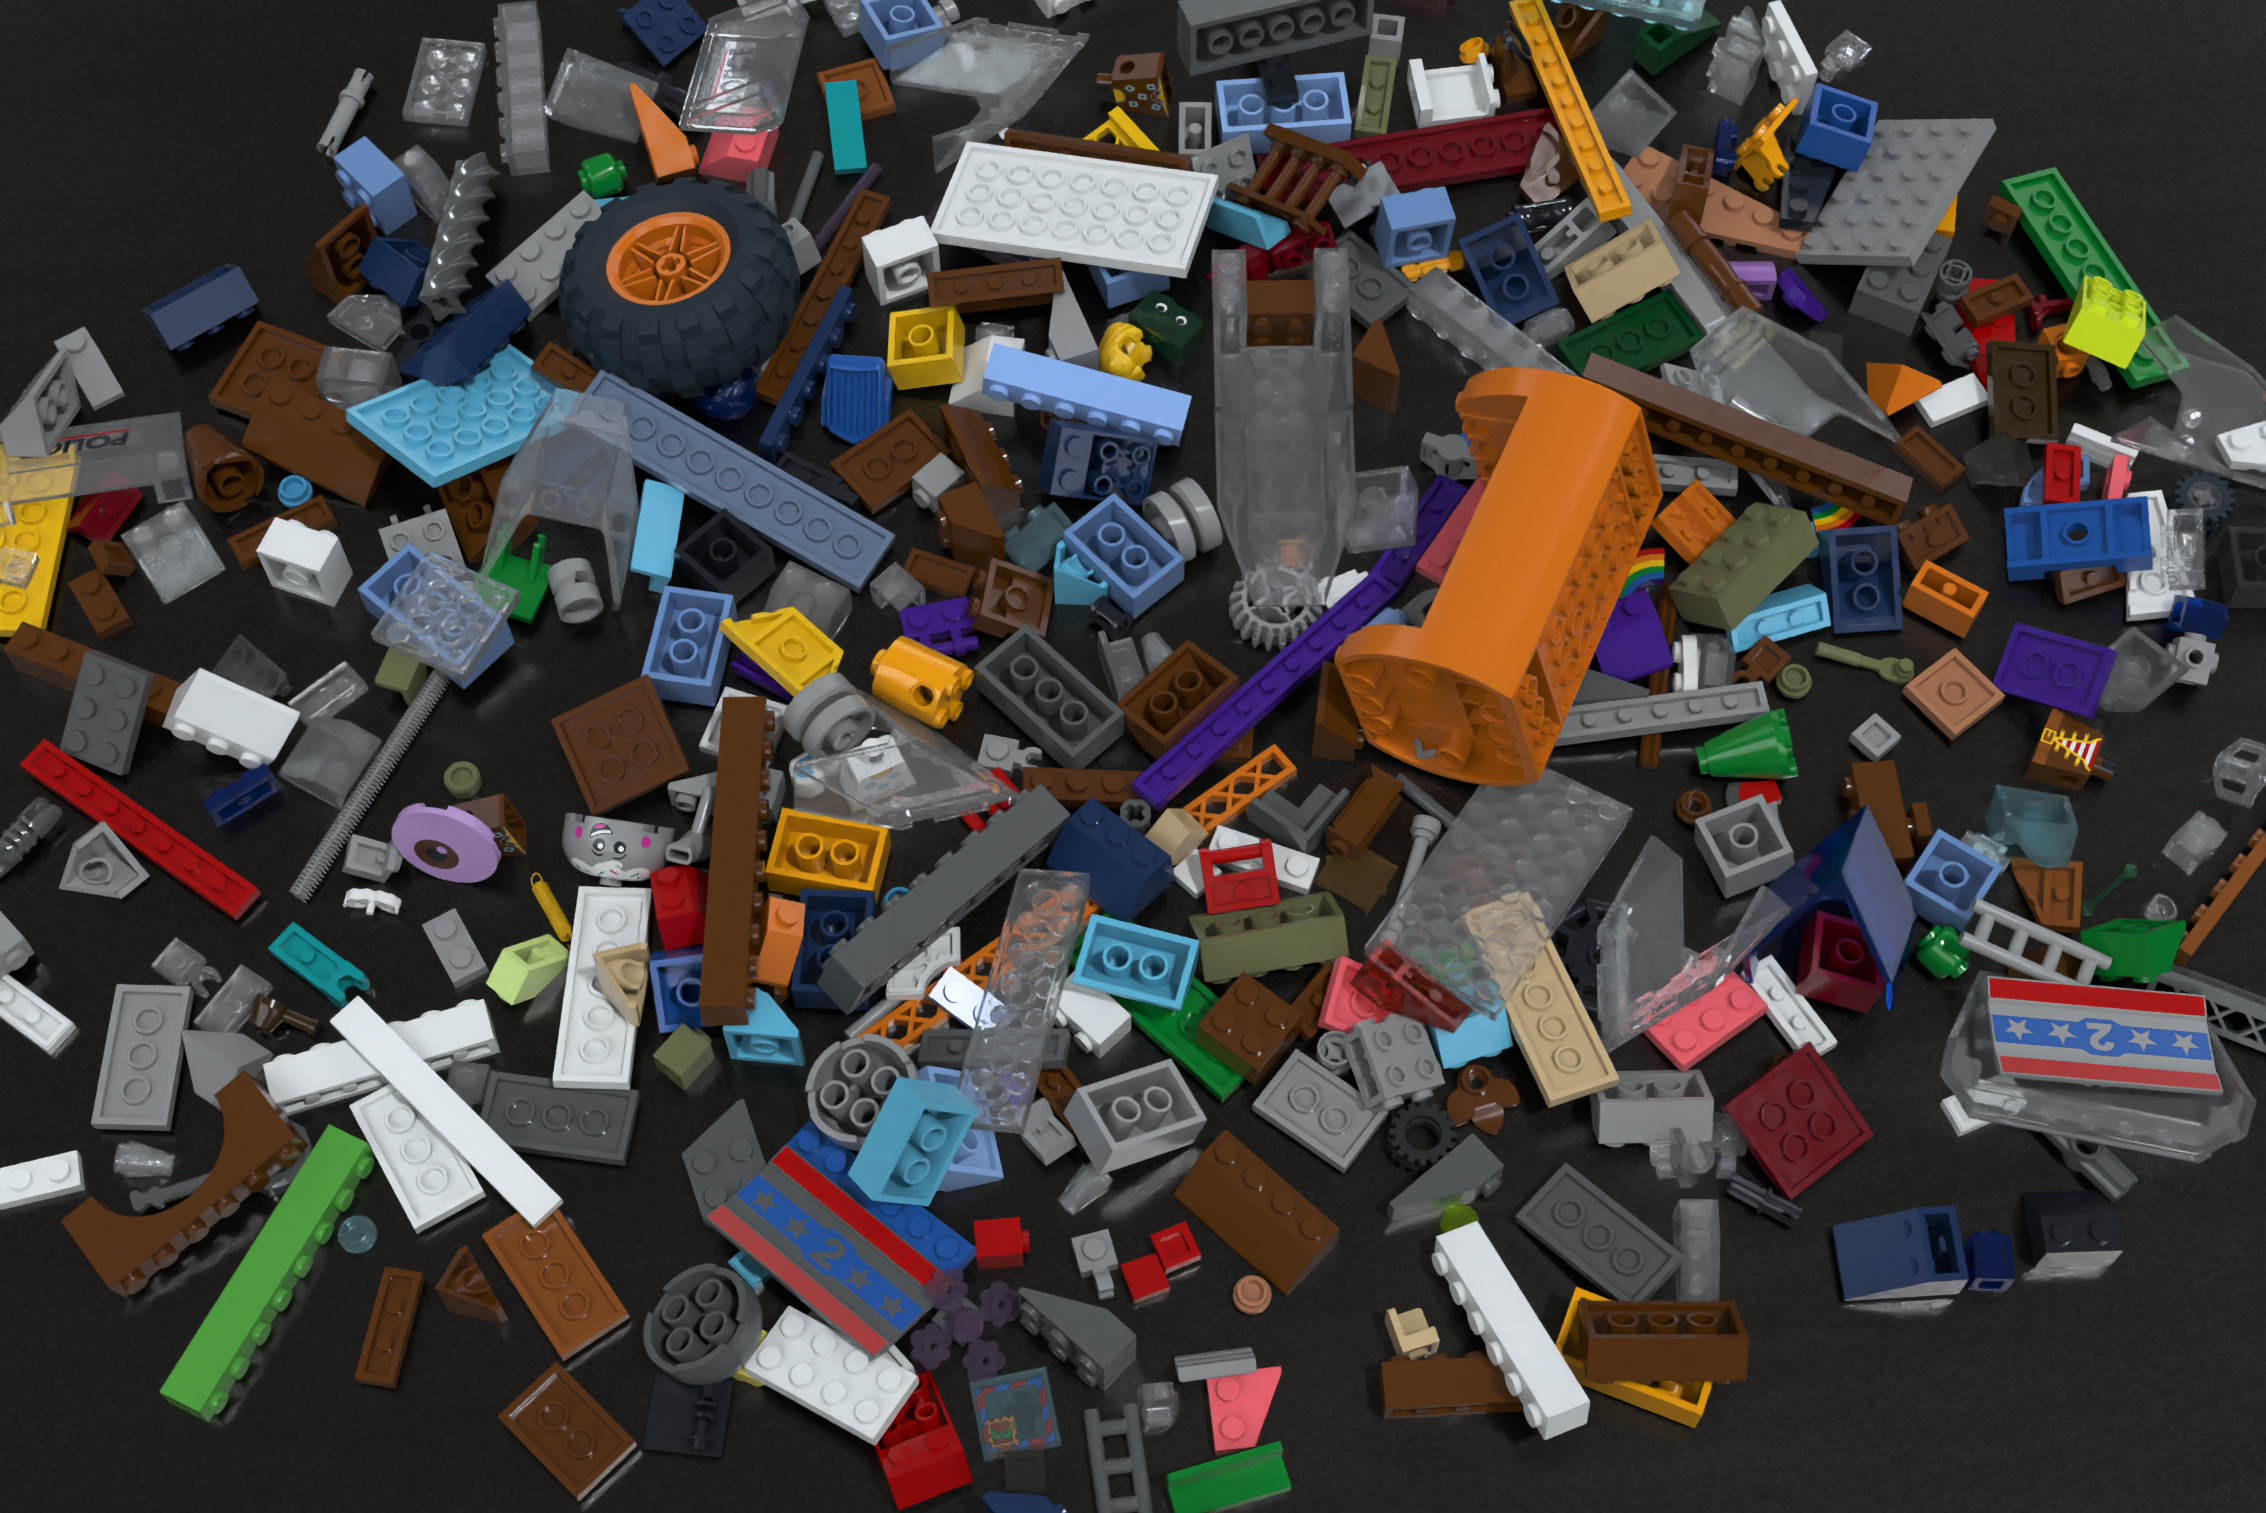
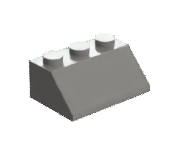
[0,347,81,457]
[1590,1069,1714,1147]

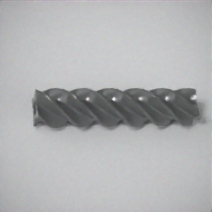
[418,152,502,321]

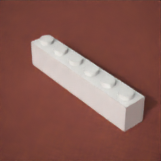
[263,999,500,1116]
[1432,1221,1590,1440]

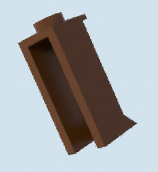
[1325,764,1405,863]

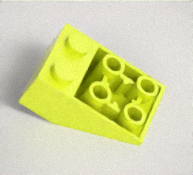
[2063,275,2146,369]

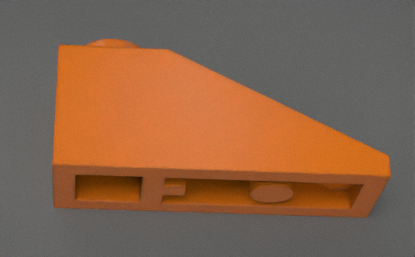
[629,83,700,185]

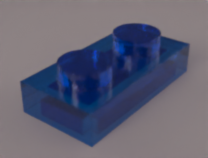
[202,763,280,828]

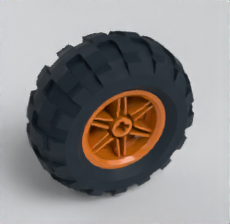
[559,177,800,400]

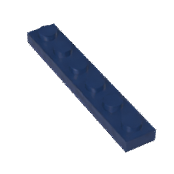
[759,285,857,464]

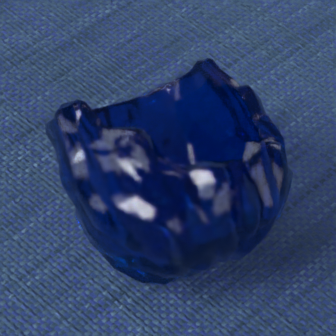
[694,367,758,422]

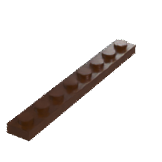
[754,188,892,406]

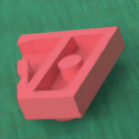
[1206,1366,1282,1455]

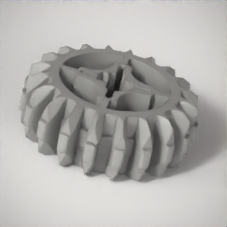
[1229,561,1323,652]

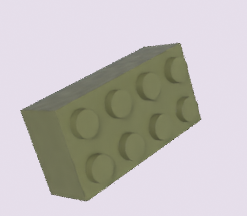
[1668,502,1819,631]

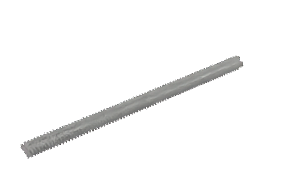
[289,667,452,903]

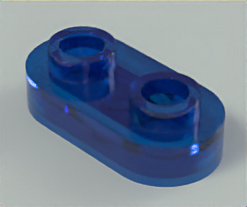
[1712,117,1739,177]

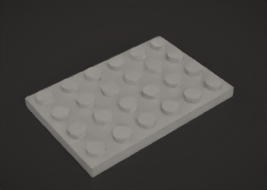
[1795,118,1997,266]

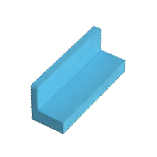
[1206,198,1291,251]
[629,479,685,593]
[1726,584,1831,653]

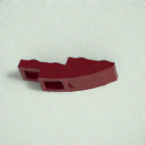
[1205,221,1338,306]

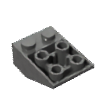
[1018,1287,1136,1392]

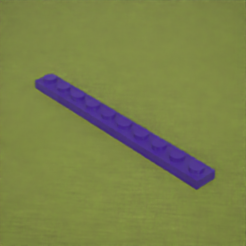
[1132,570,1400,811]

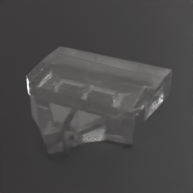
[327,295,405,354]

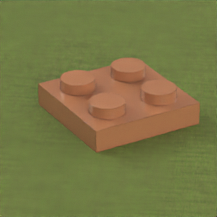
[1902,648,2005,741]

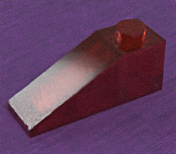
[1349,938,1473,1034]

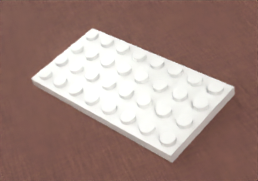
[930,141,1219,278]

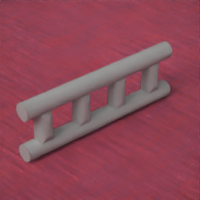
[1957,897,2112,985]

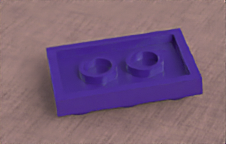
[1992,622,2118,720]

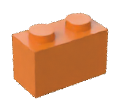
[1902,560,1989,639]

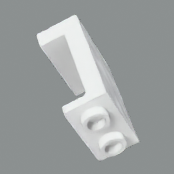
[1407,53,1500,129]

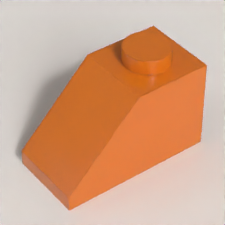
[752,896,805,988]

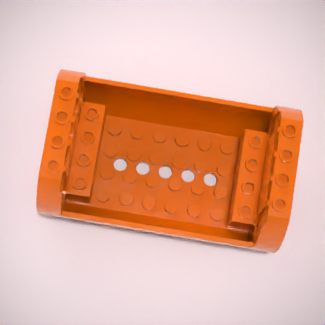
[1335,367,1663,787]

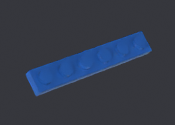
[787,1120,977,1280]

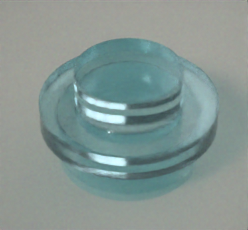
[338,1215,377,1254]

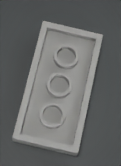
[485,190,602,322]
[91,984,194,1131]

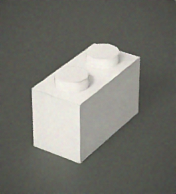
[1047,972,1131,1059]

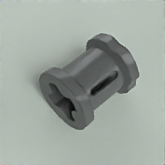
[1120,799,1151,835]

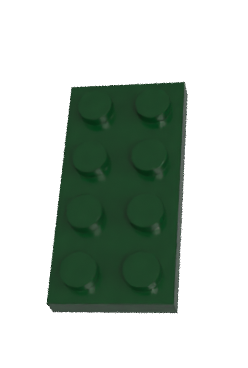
[1555,290,1705,378]

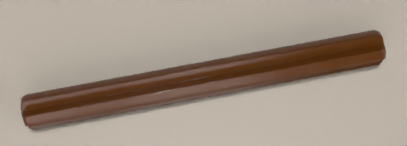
[1638,582,1677,769]

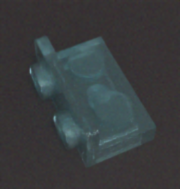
[1004,502,1073,572]

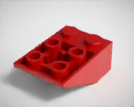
[873,1370,973,1511]

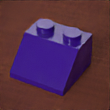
[1593,589,1674,682]

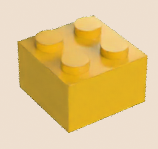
[887,306,965,390]

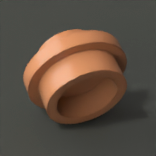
[1233,1275,1272,1314]

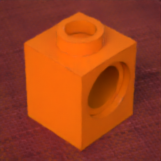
[2037,323,2090,378]

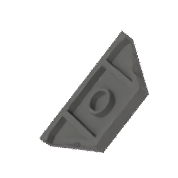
[682,1098,766,1228]

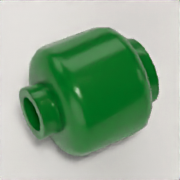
[577,153,628,199]
[1915,924,1971,979]

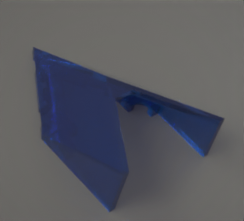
[1742,804,1918,1011]

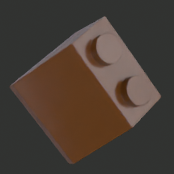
[935,481,1006,568]
[1311,661,1364,762]

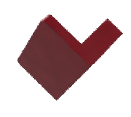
[66,473,144,542]

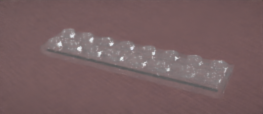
[957,868,1091,1134]

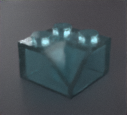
[1986,785,2079,868]

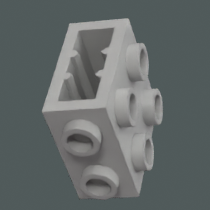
[1341,1011,1445,1111]

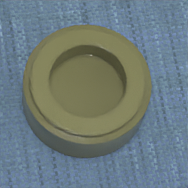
[444,761,482,799]

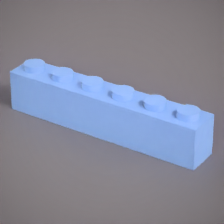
[982,343,1192,447]

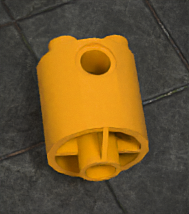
[870,636,975,729]

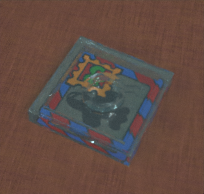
[969,1367,1061,1462]

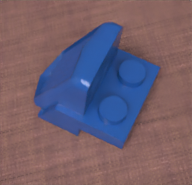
[821,354,894,444]

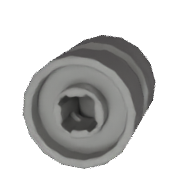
[547,558,603,624]

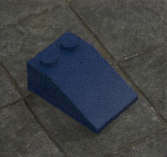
[1457,212,1560,331]
[1818,525,1903,634]

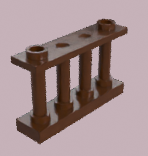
[1227,123,1368,236]
[926,257,1065,315]

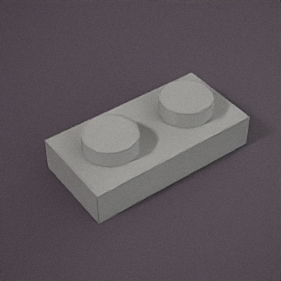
[422,908,489,989]

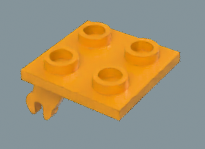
[1731,97,1799,192]

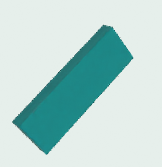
[824,80,867,175]

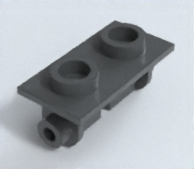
[1920,301,1980,369]

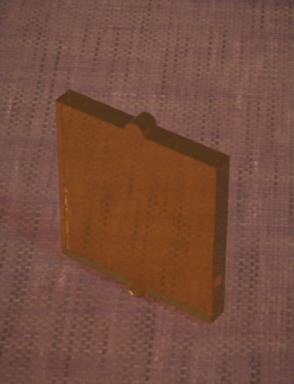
[1313,848,1399,915]

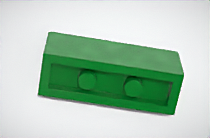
[1166,1441,1291,1513]

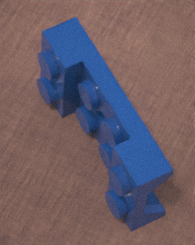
[2004,496,2153,581]

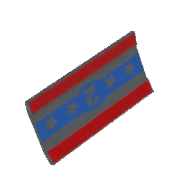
[705,1144,954,1361]

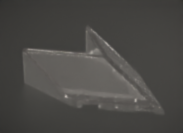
[887,17,1090,173]
[793,686,1019,830]
[1597,835,1792,1053]

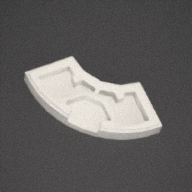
[886,927,961,1001]

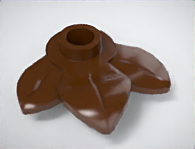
[1446,1065,1520,1135]

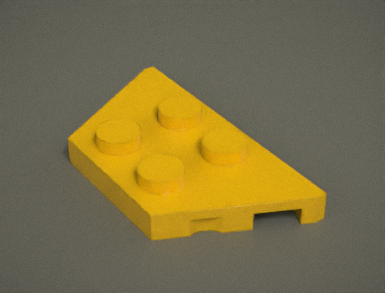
[719,607,844,697]

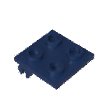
[616,0,709,68]

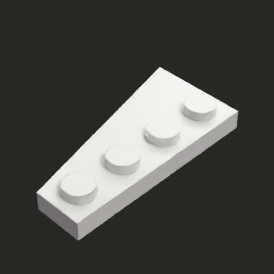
[2126,490,2198,622]

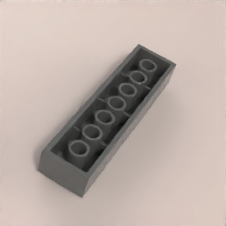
[817,783,1071,1015]

